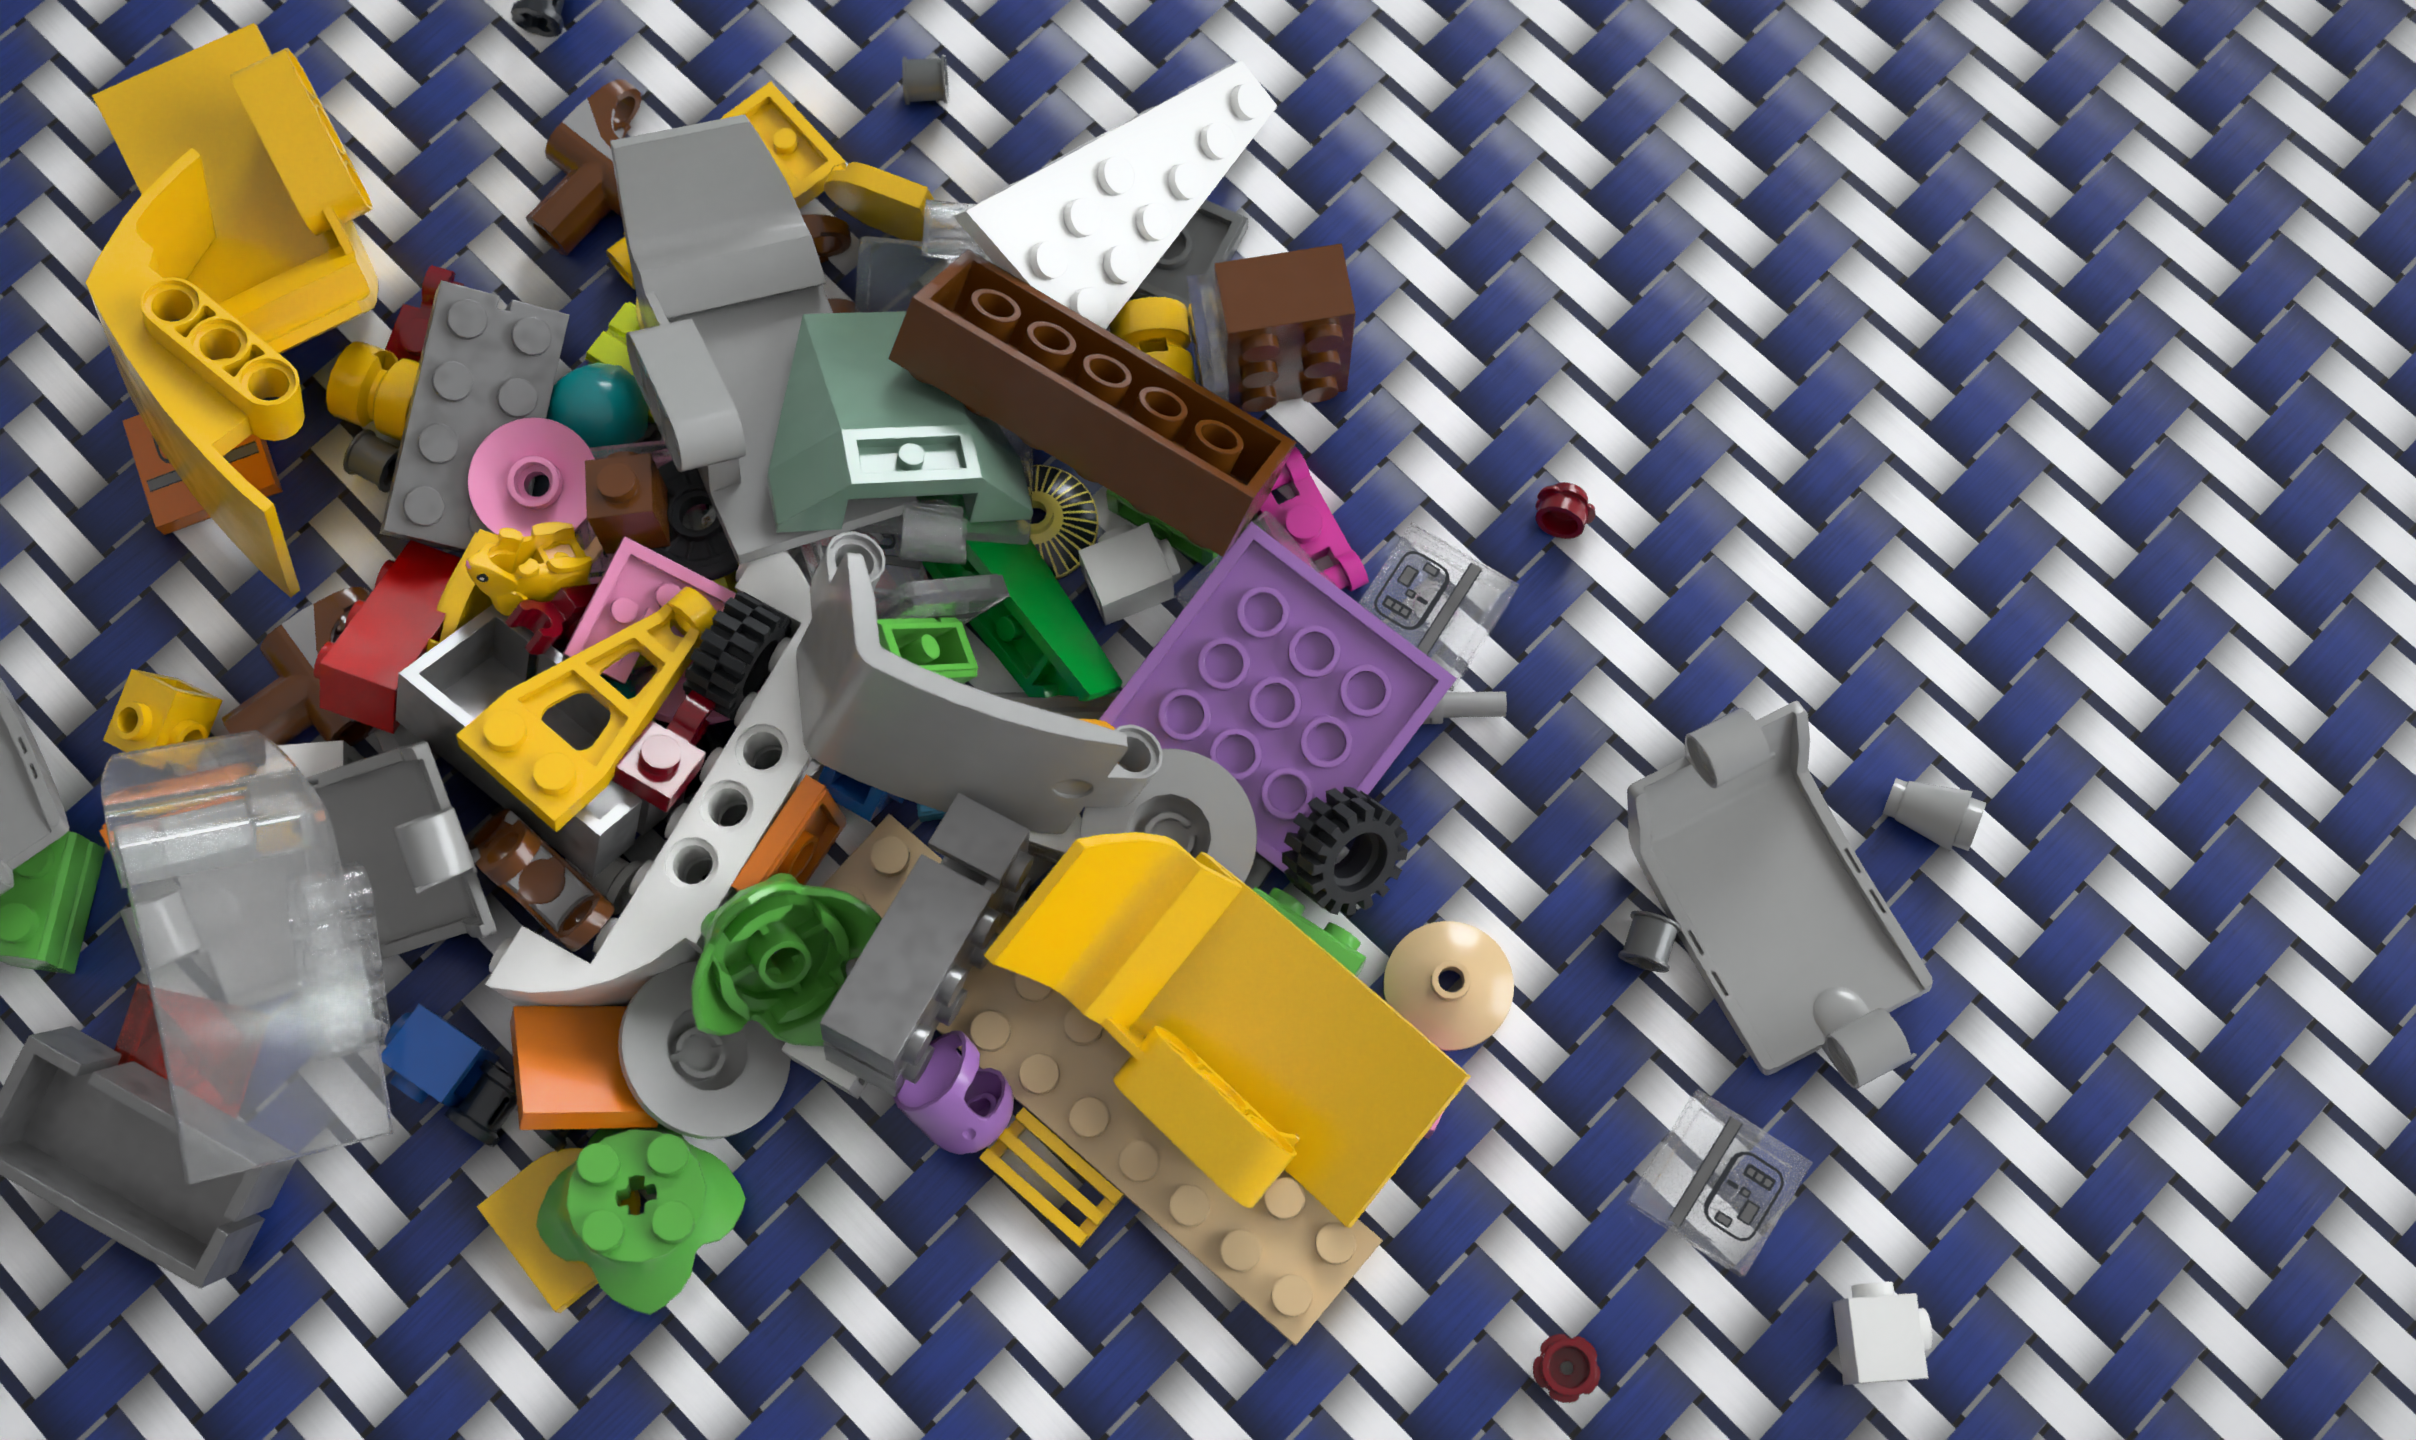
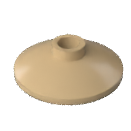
[1383,921,1514,1051]

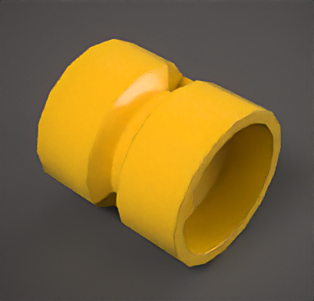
[1109,297,1196,383]
[326,341,419,441]

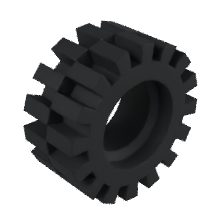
[683,591,792,720]
[1282,787,1408,916]

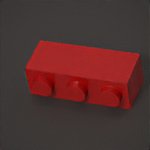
[313,540,461,734]

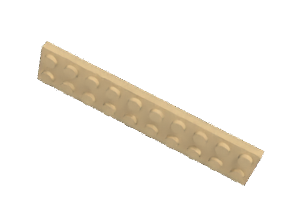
[822,814,1383,1346]

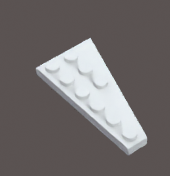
[953,60,1277,330]

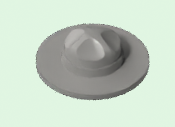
[1080,749,1257,883]
[618,962,791,1139]

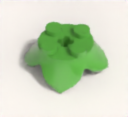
[691,873,882,1046]
[536,1123,746,1315]

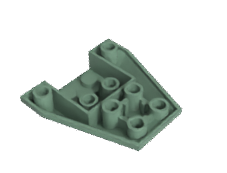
[767,311,1033,533]

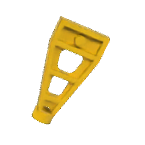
[605,81,847,290]
[456,587,717,832]

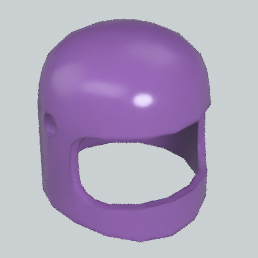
[893,1030,1014,1155]

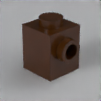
[585,451,670,554]

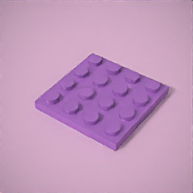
[1099,522,1457,873]

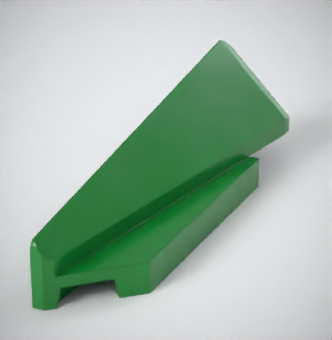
[903,494,1123,701]

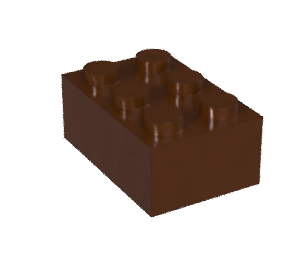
[1214,243,1356,412]

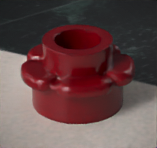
[1535,482,1596,539]
[1533,1334,1600,1403]

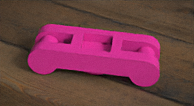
[1257,446,1369,591]

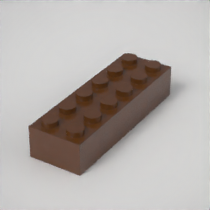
[888,249,1296,557]

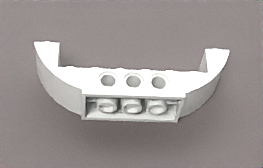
[485,550,825,1006]

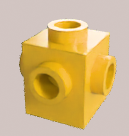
[103,669,223,775]

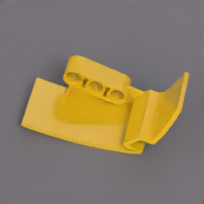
[92,23,378,361]
[85,148,305,597]
[984,832,1471,1228]

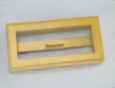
[979,1107,1124,1248]

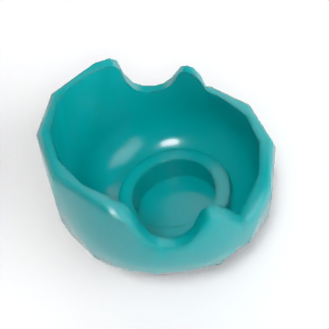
[546,363,649,459]

